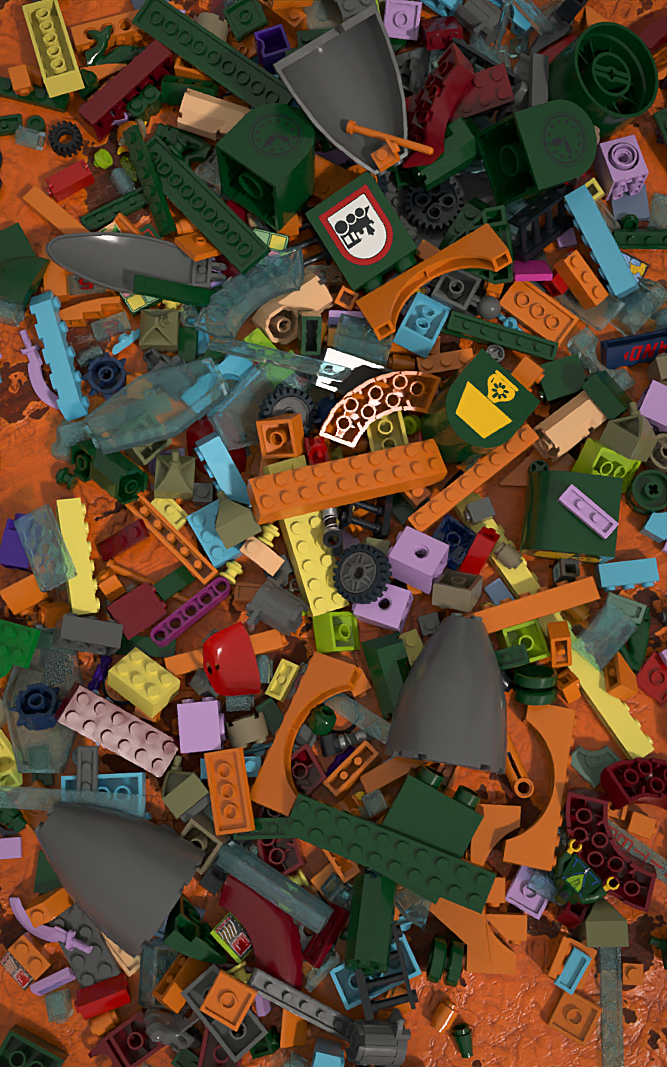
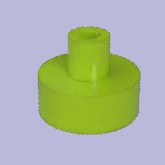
[94,149,113,169]
[403,415,421,435]

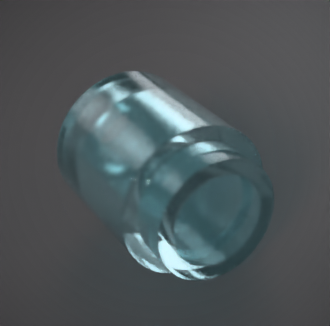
[110,168,135,196]
[179,304,199,327]
[76,345,104,370]
[256,655,273,684]

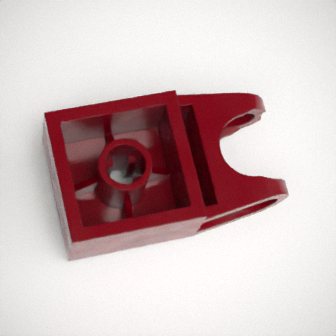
[88,1005,165,1067]

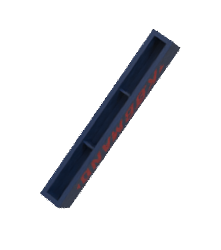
[600,329,667,370]

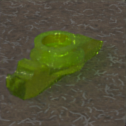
[120,155,138,181]

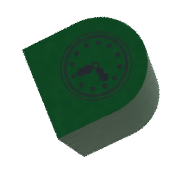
[474,99,597,206]
[215,103,315,232]

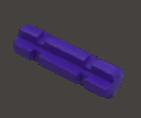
[87,655,113,691]

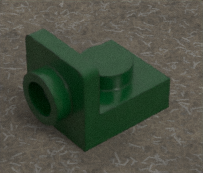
[78,69,100,101]
[250,1026,281,1059]

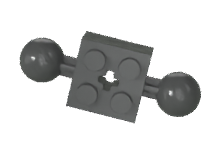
[420,269,501,320]

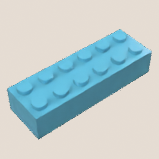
[564,184,640,299]

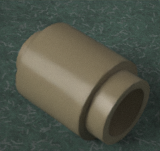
[493,542,523,570]

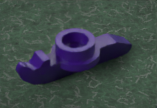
[327,746,355,776]

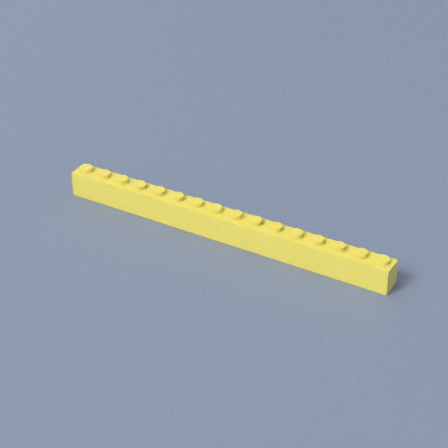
[453,491,655,760]

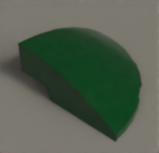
[0,256,50,308]
[163,894,227,964]

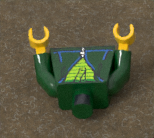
[553,838,619,905]

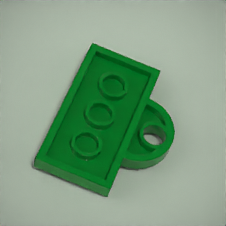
[0,619,41,679]

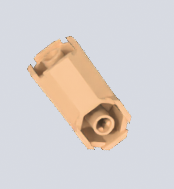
[177,88,252,142]
[251,272,333,344]
[533,390,609,462]

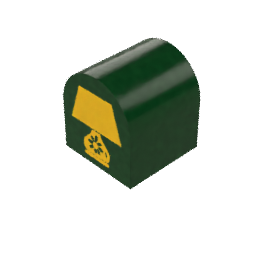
[420,349,541,466]
[520,471,623,566]

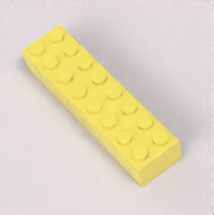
[262,455,349,617]

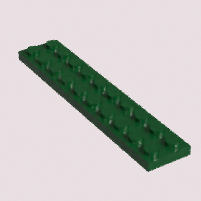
[131,0,294,109]
[129,134,271,275]
[284,792,497,914]

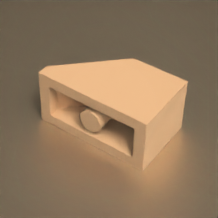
[239,536,284,576]

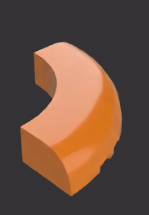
[318,371,441,448]

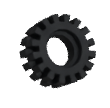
[48,121,83,158]

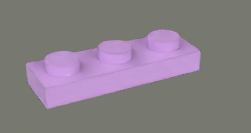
[557,484,619,540]

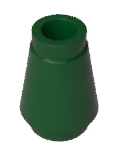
[452,1023,473,1058]

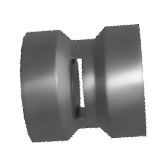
[486,345,504,364]

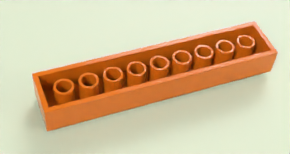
[246,439,448,525]

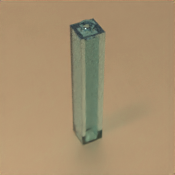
[216,841,334,934]

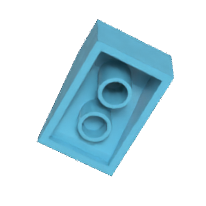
[392,292,451,359]

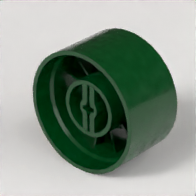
[548,22,659,142]

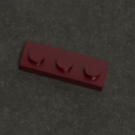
[97,519,150,562]
[303,901,350,969]

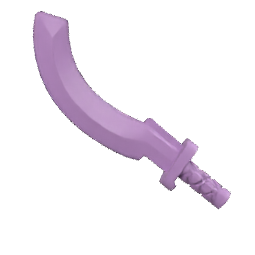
[19,330,60,410]
[9,897,92,954]

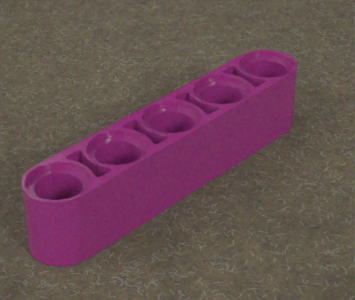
[150,577,231,648]

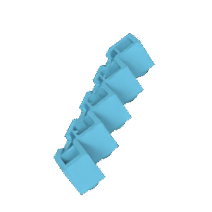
[29,290,90,422]

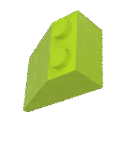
[571,438,642,493]

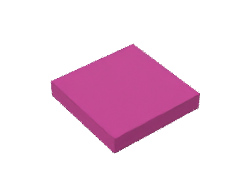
[514,260,553,281]

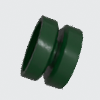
[625,469,667,516]
[512,664,558,706]
[426,934,464,987]

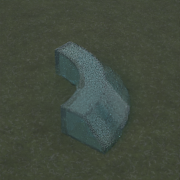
[193,246,305,339]

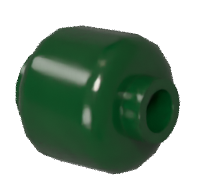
[308,706,337,736]

